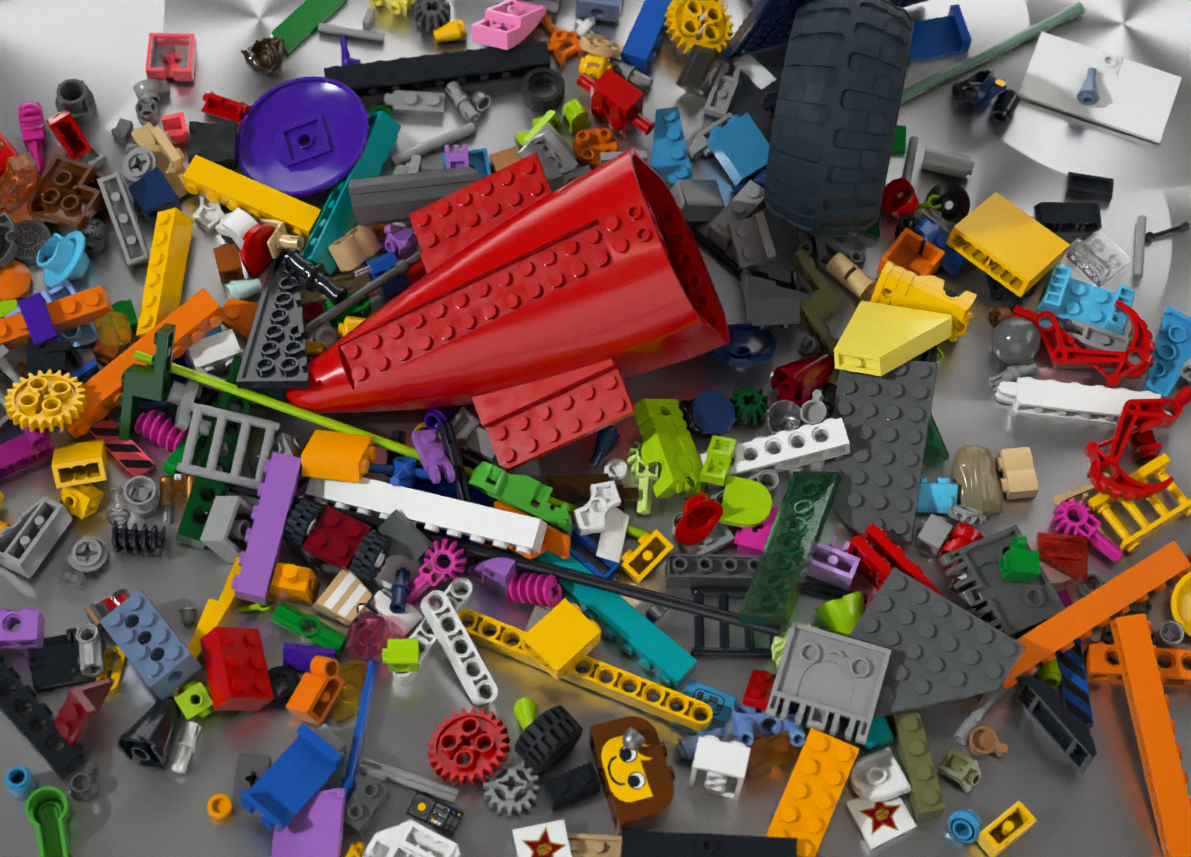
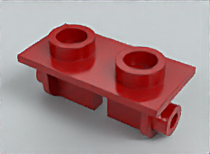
[201,91,251,124]

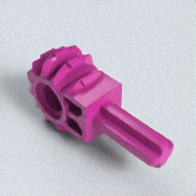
[18,102,47,176]
[1052,498,1124,563]
[406,538,467,604]

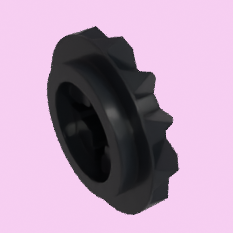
[268,666,301,706]

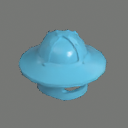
[36,231,90,288]

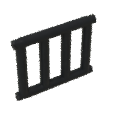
[690,586,782,658]

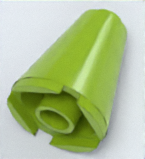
[815,591,865,637]

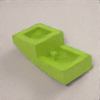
[700,435,737,486]

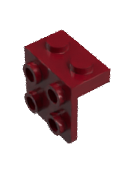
[54,678,113,746]

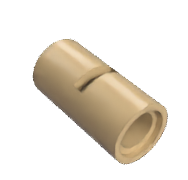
[826,252,876,300]

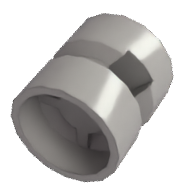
[123,476,161,519]

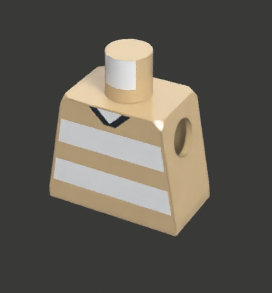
[312,569,376,626]

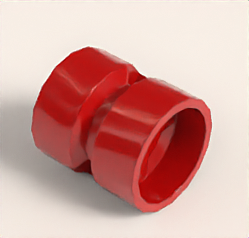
[939,523,983,567]

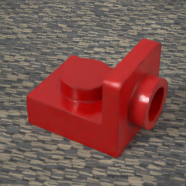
[1128,429,1162,461]

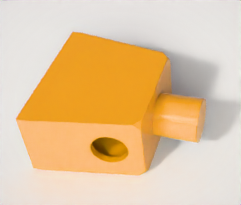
[268,563,321,607]

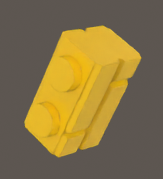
[977,801,1036,857]

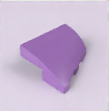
[465,557,516,586]

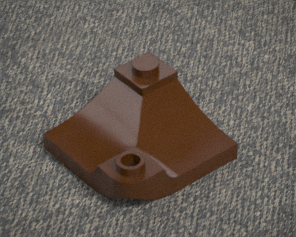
[27,154,107,232]

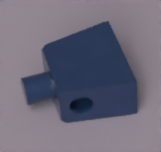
[128,167,182,222]

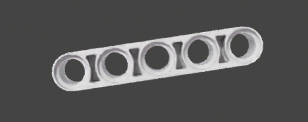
[392,577,473,685]
[421,590,498,706]

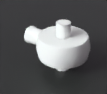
[576,17,596,37]

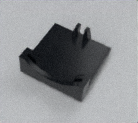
[28,628,86,691]

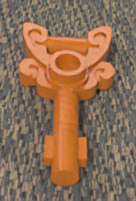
[538,11,588,68]

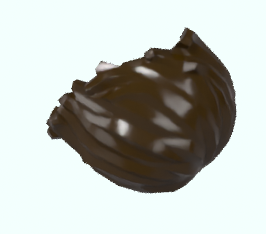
[241,37,285,74]

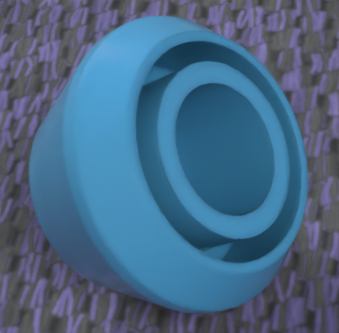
[948,809,982,843]

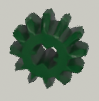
[729,385,769,427]

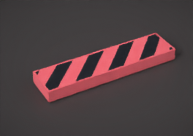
[88,415,156,477]

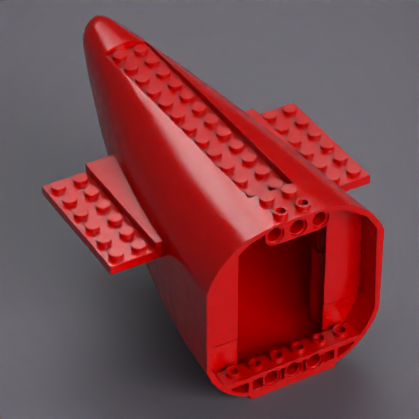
[286,148,730,472]

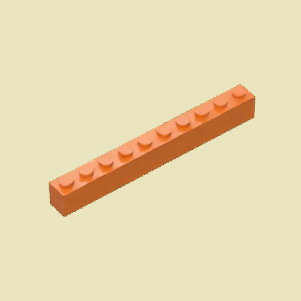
[1002,540,1191,690]
[1110,613,1191,857]

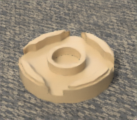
[579,33,624,58]

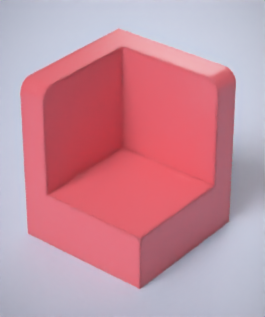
[161,112,189,149]

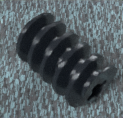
[111,521,166,556]

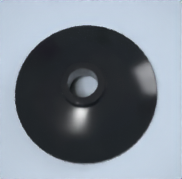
[925,182,970,225]

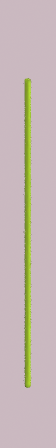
[133,350,667,539]

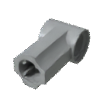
[76,623,106,677]

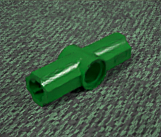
[271,601,348,657]

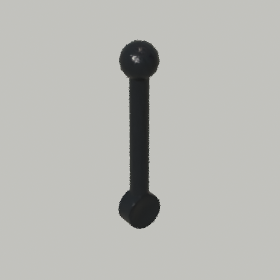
[1145,221,1190,242]

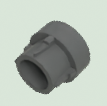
[55,79,97,126]

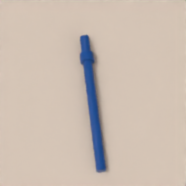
[340,659,379,805]

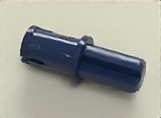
[389,567,411,614]

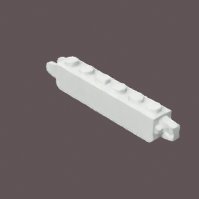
[994,377,1172,428]

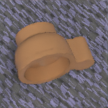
[968,726,1008,757]

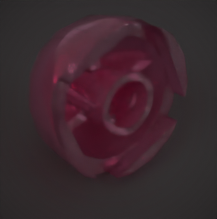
[346,611,397,663]

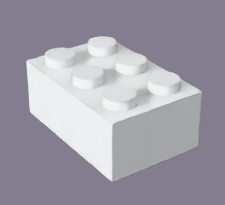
[688,735,751,801]

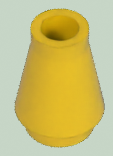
[433,19,467,43]

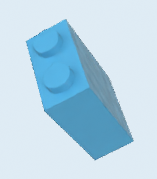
[706,113,770,186]

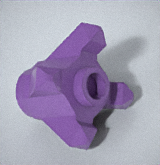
[379,224,418,261]

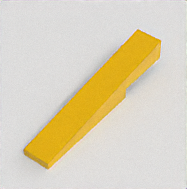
[172,557,242,698]

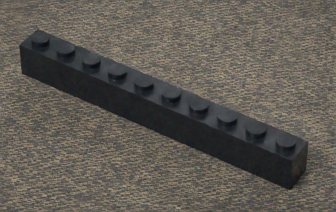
[324,41,551,99]

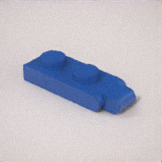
[914,218,968,276]

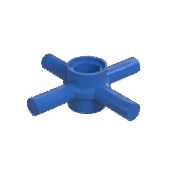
[368,457,442,487]

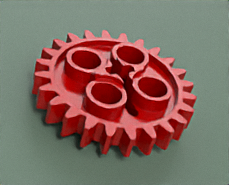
[427,707,511,787]

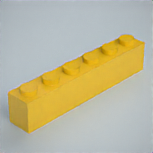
[183,155,321,242]
[136,207,194,338]

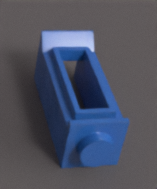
[570,526,620,581]

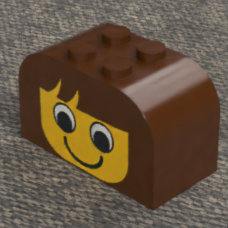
[589,716,675,836]

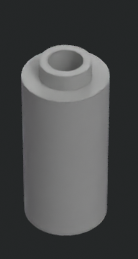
[921,146,974,179]

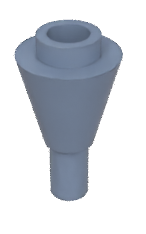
[1077,67,1099,105]
[675,728,723,762]

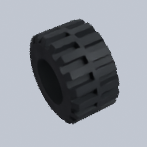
[514,705,583,773]

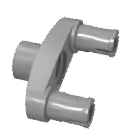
[166,367,226,436]

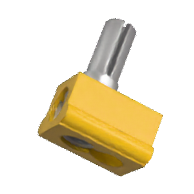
[306,330,325,361]

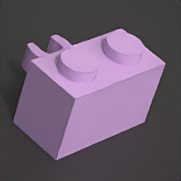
[802,536,861,590]

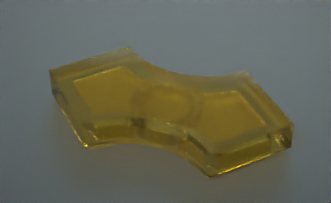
[330,656,367,724]

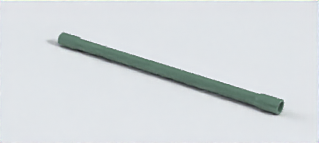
[900,2,1085,105]

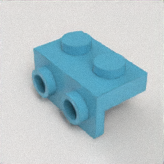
[917,477,958,513]

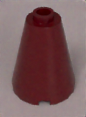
[770,352,835,408]

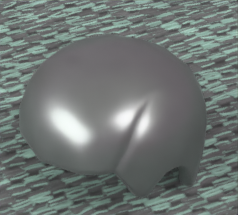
[767,400,803,435]

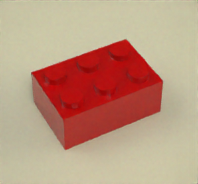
[200,626,274,711]

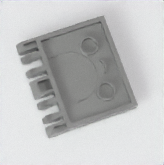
[765,621,892,745]

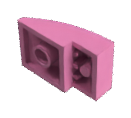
[471,0,547,50]

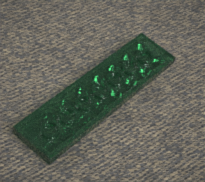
[738,471,841,625]

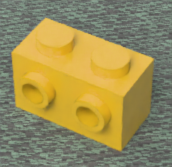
[620,529,674,584]

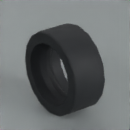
[522,67,565,112]

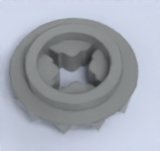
[123,147,158,182]
[947,504,987,525]
[67,535,108,574]

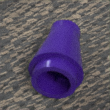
[424,406,456,431]

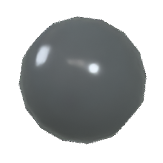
[991,316,1041,365]

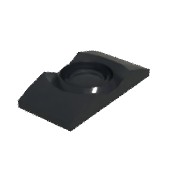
[1014,675,1097,773]

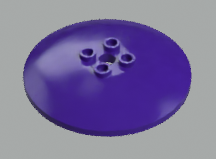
[236,76,369,197]

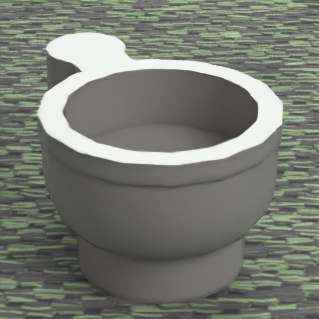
[134,79,171,102]
[800,390,828,425]

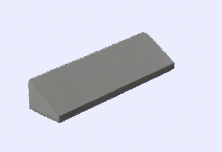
[97,171,150,266]

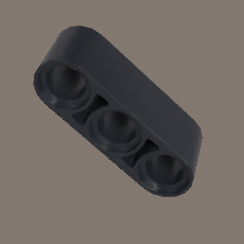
[1034,202,1102,233]

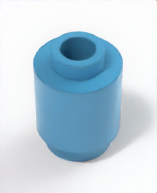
[5,766,36,798]

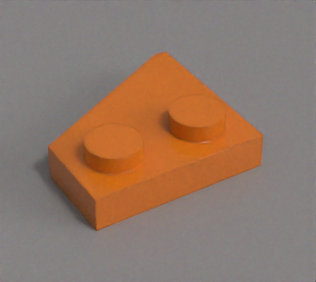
[221,298,259,342]

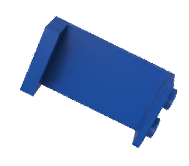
[909,4,972,63]
[238,723,344,833]

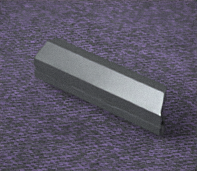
[348,167,481,227]

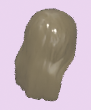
[952,444,1003,517]

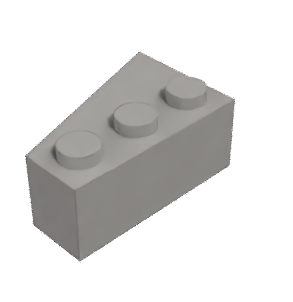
[0,496,73,579]

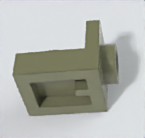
[937,748,981,793]

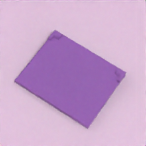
[271,788,346,857]

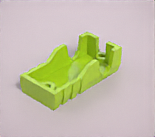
[634,398,707,498]

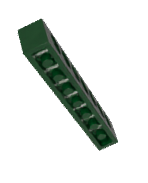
[175,355,256,549]

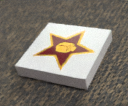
[845,796,917,851]
[512,819,572,857]

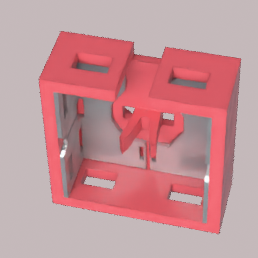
[145,33,197,82]

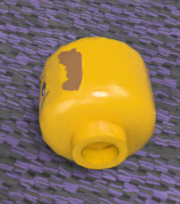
[579,53,614,81]

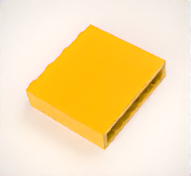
[946,192,1070,297]

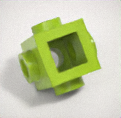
[174,680,214,720]

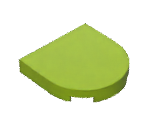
[718,475,772,528]

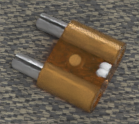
[159,474,197,523]

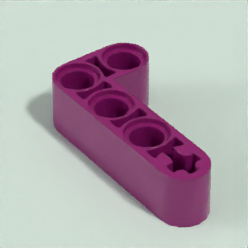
[0,426,56,479]

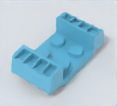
[1037,264,1135,335]

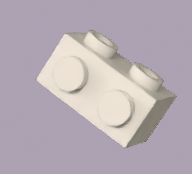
[188,329,243,374]

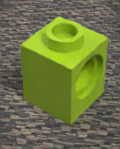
[382,639,419,672]

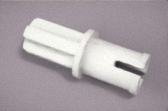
[172,721,201,774]

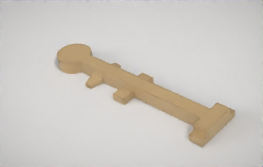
[1052,473,1111,507]

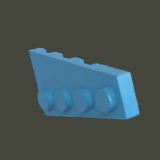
[651,107,694,189]
[1144,305,1191,398]

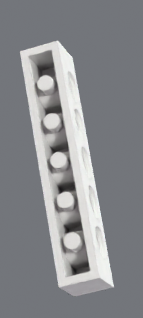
[700,418,850,490]

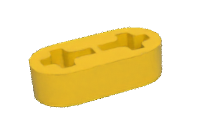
[96,646,127,695]

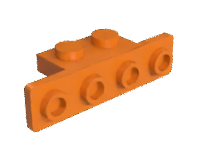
[494,500,571,560]

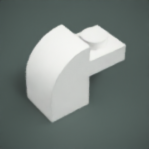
[215,208,258,250]

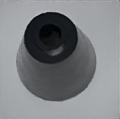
[117,696,182,770]

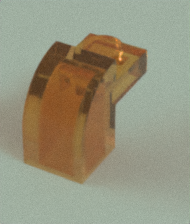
[745,731,798,781]

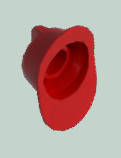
[881,178,919,220]
[675,491,723,545]

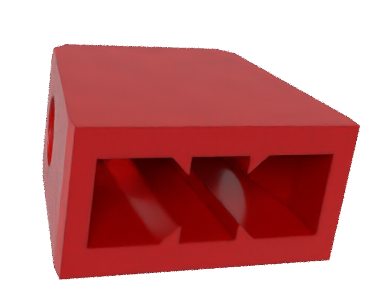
[46,109,92,160]

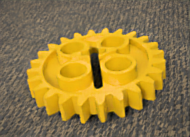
[664,0,734,59]
[4,369,87,433]

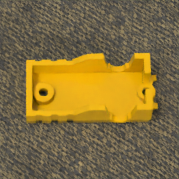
[870,261,977,342]

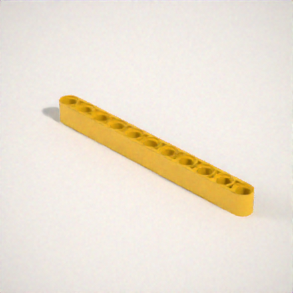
[457,609,713,732]

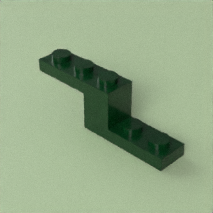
[117,323,176,441]

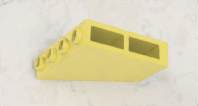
[834,301,952,376]

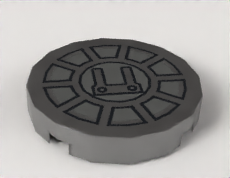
[14,220,52,264]

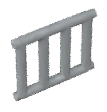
[176,403,280,490]

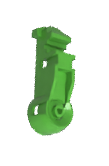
[468,461,572,534]
[25,786,72,857]

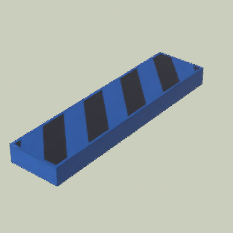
[1056,637,1094,728]

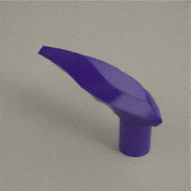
[340,34,361,66]

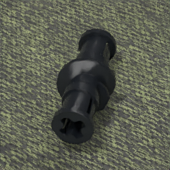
[282,248,348,306]

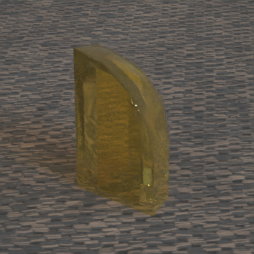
[93,310,132,347]

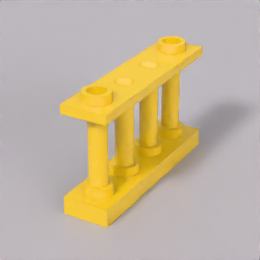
[1085,453,1191,553]

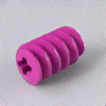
[134,408,189,452]
[506,571,562,607]

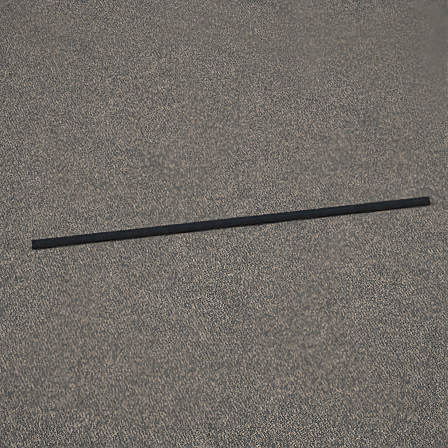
[229,484,782,637]

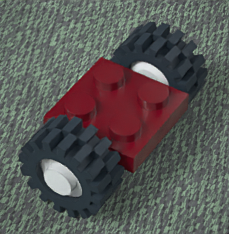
[284,499,391,581]

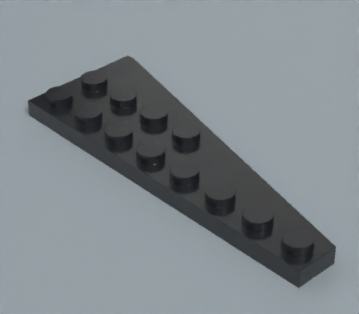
[236,252,309,389]

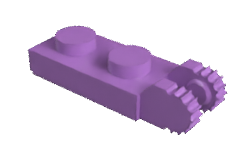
[411,429,455,484]

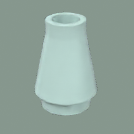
[225,278,262,301]

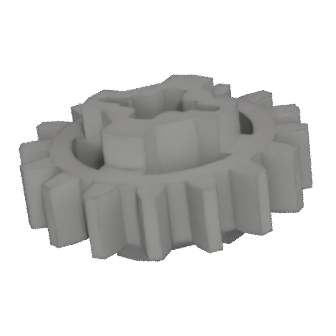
[483,758,539,816]

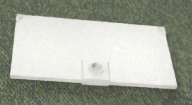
[1018,31,1182,144]

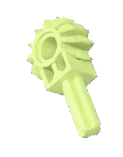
[627,438,662,515]

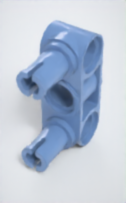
[731,703,806,747]

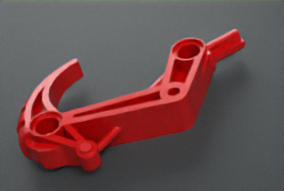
[1011,300,1156,389]
[1084,386,1191,501]

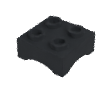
[188,120,237,169]

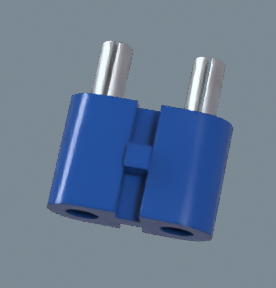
[354,251,409,298]

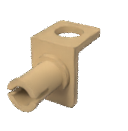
[259,218,304,259]

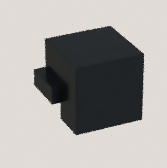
[27,337,83,376]

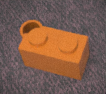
[286,655,345,726]

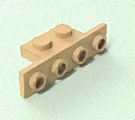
[131,122,189,198]

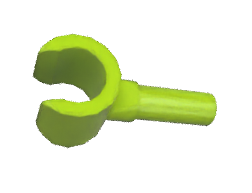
[916,195,941,210]
[239,597,276,613]

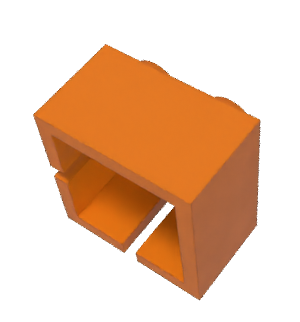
[877,227,945,276]

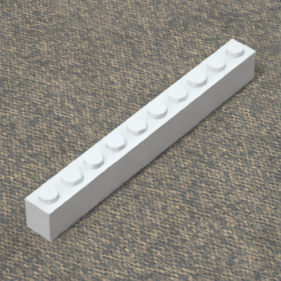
[306,477,548,555]

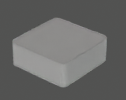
[362,8,375,31]

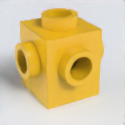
[59,483,104,519]

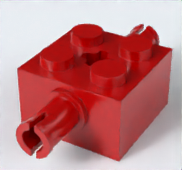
[577,69,655,136]

